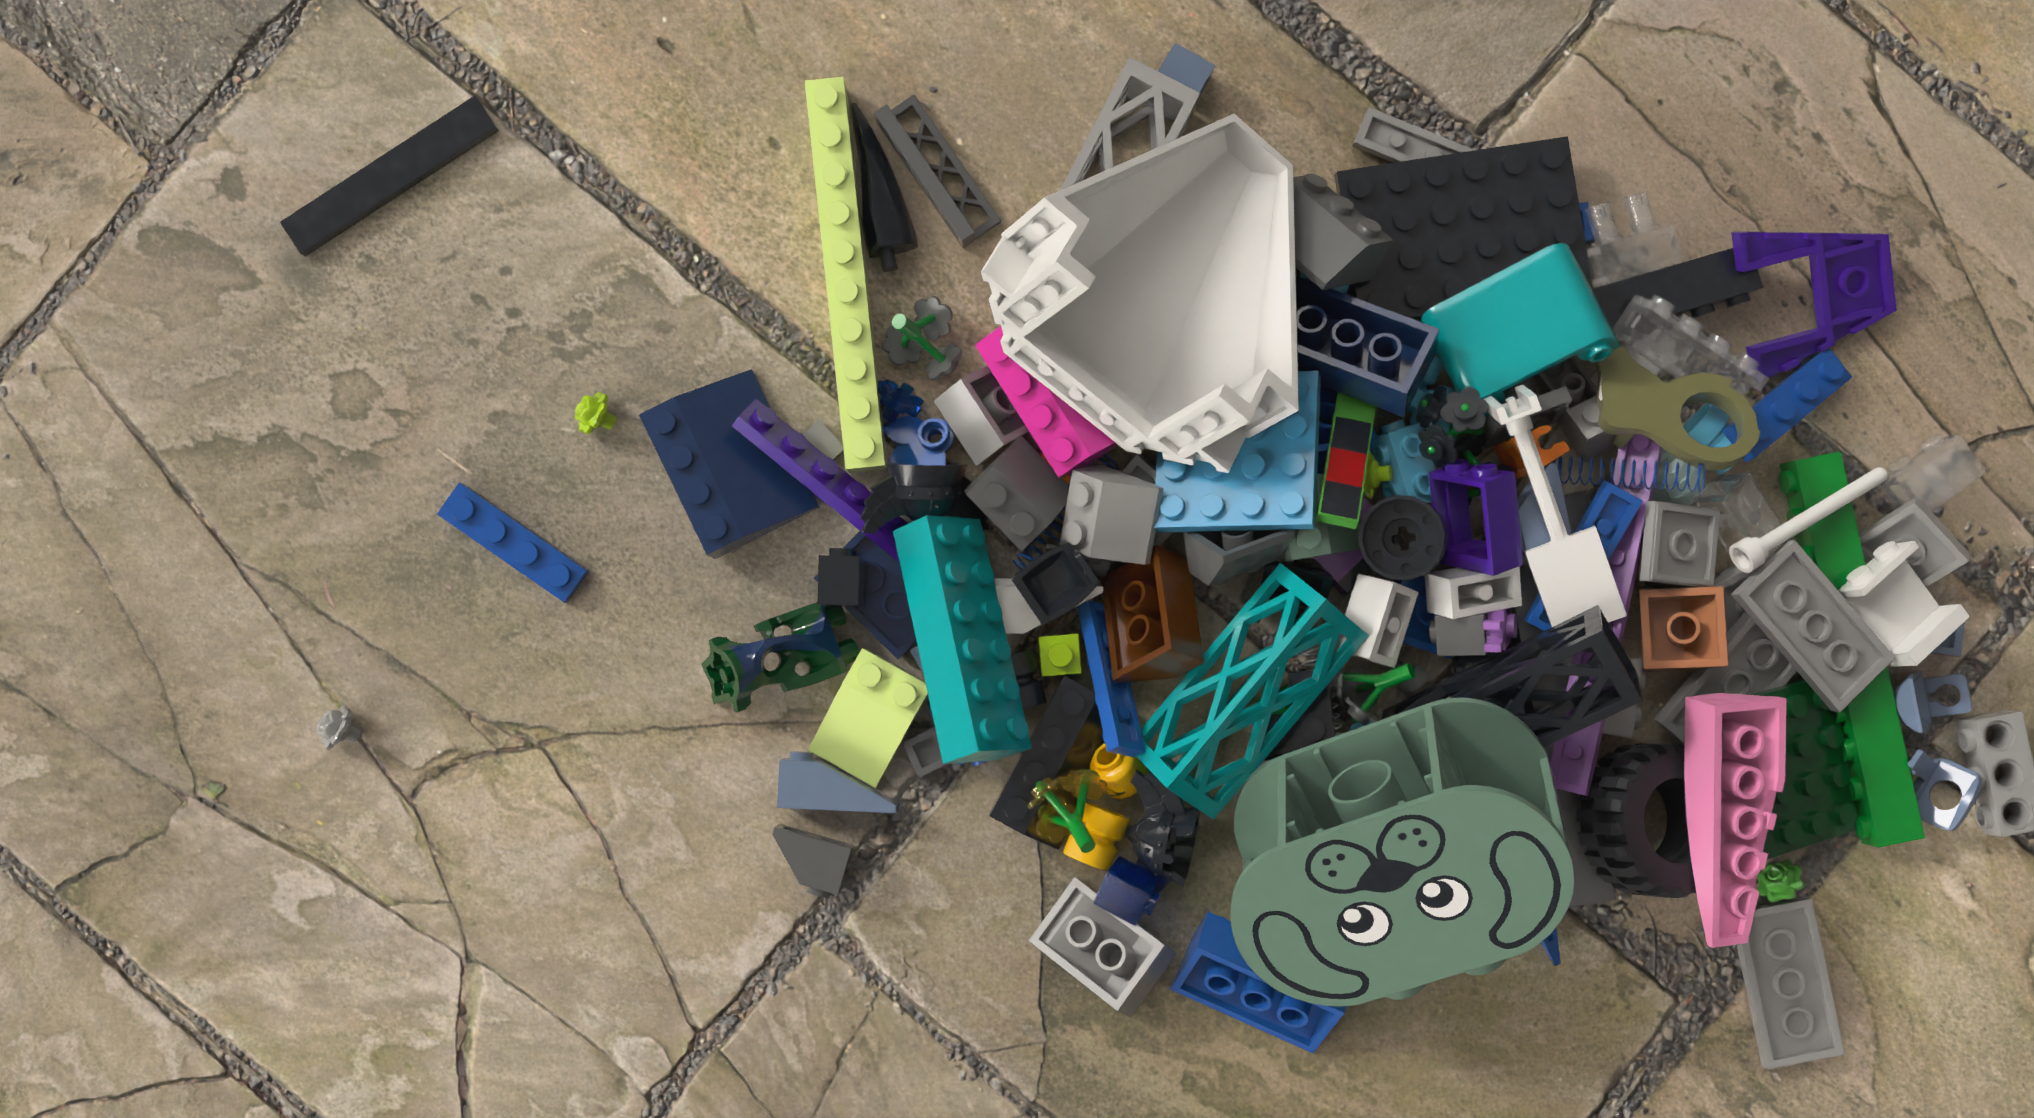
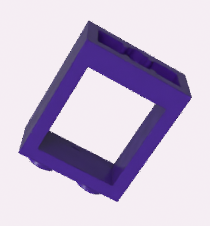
[1428,459,1523,576]

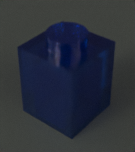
[1093,856,1161,926]

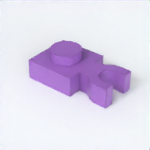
[1483,608,1517,652]

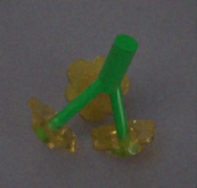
[1027,769,1108,853]

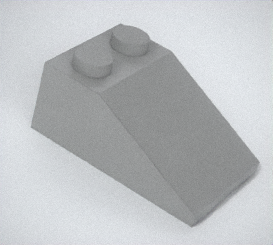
[1029,877,1177,1018]

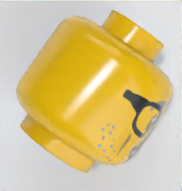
[1090,743,1148,799]

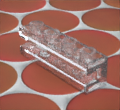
[1612,294,1769,396]

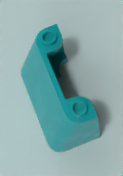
[1421,243,1621,418]

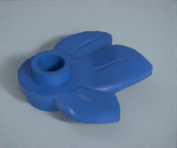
[883,415,955,473]

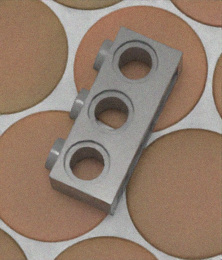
[1957,710,2034,837]

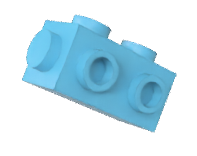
[1373,419,1435,503]

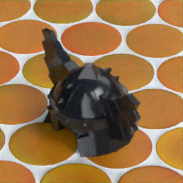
[859,462,989,535]
[1114,769,1200,897]

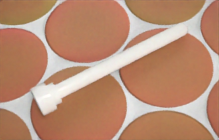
[1729,467,1888,573]

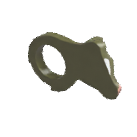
[1594,345,1761,471]

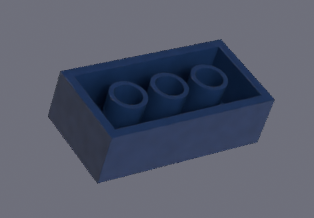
[1296,276,1440,417]

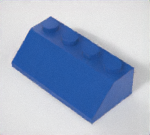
[1170,911,1346,1053]

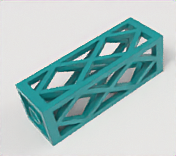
[1136,563,1369,820]

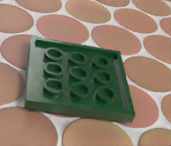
[1751,680,1857,860]

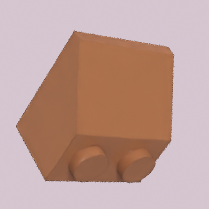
[1639,586,1728,672]

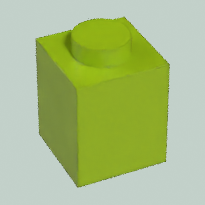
[1038,634,1081,676]

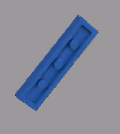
[1722,348,1852,462]
[1523,481,1643,631]
[437,482,589,603]
[1077,600,1145,757]

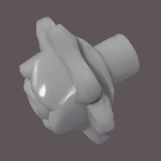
[317,705,361,750]

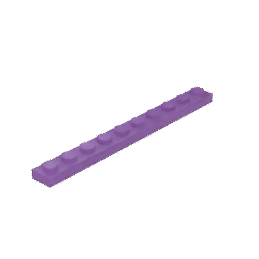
[1550,434,1663,796]

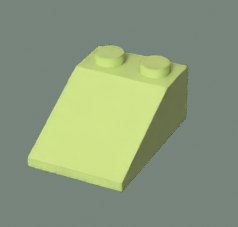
[808,648,928,788]

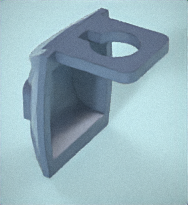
[1895,671,1972,734]

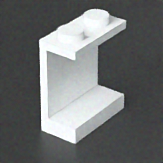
[1838,541,1970,667]

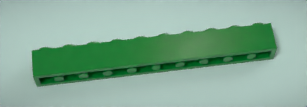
[1778,451,1925,848]

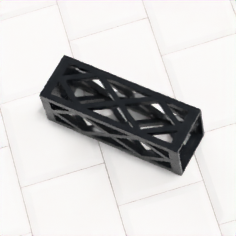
[1381,605,1643,747]

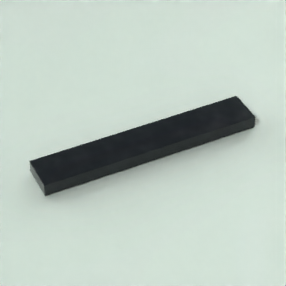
[280,96,499,257]

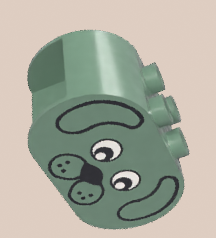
[1230,698,1574,1006]

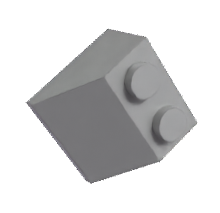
[934,366,1031,466]
[1060,465,1164,565]

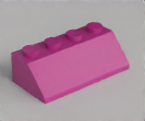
[975,326,1118,478]

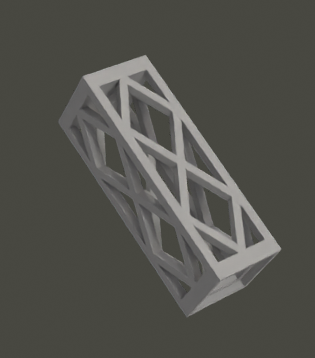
[1060,57,1200,190]

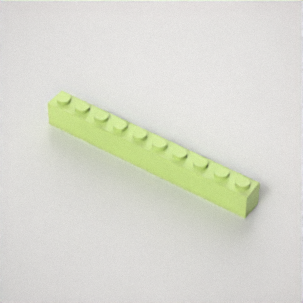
[805,77,887,473]

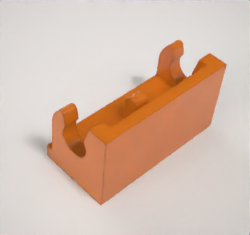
[1493,425,1570,479]

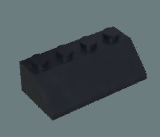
[989,675,1105,850]

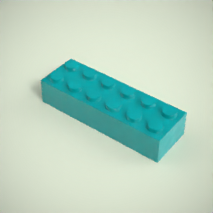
[893,515,1032,764]

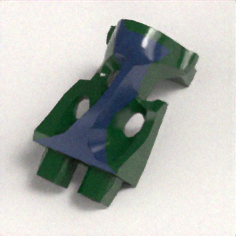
[701,602,859,713]

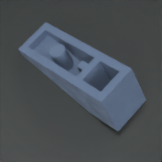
[777,751,898,813]

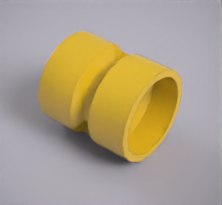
[1063,801,1130,871]

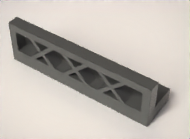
[874,95,1001,248]

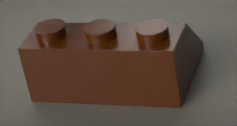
[1101,545,1204,683]

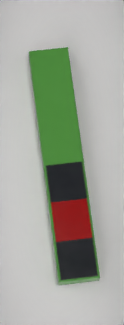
[1316,392,1376,529]

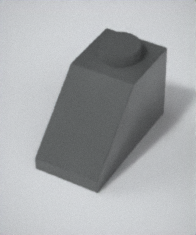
[1429,613,1488,656]
[773,824,854,898]

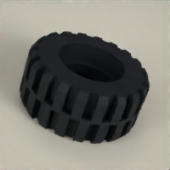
[1576,743,1696,898]

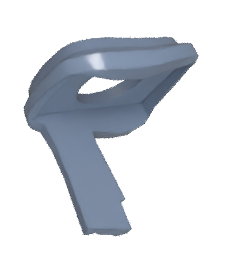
[1908,749,1982,831]

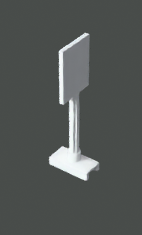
[1484,385,1627,627]

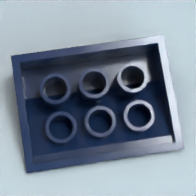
[639,369,820,559]

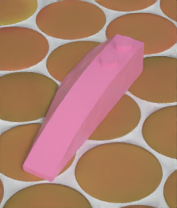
[1684,693,1786,948]

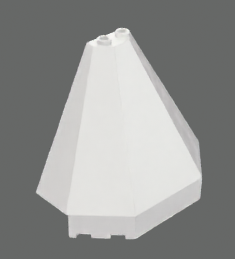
[981,114,1299,473]

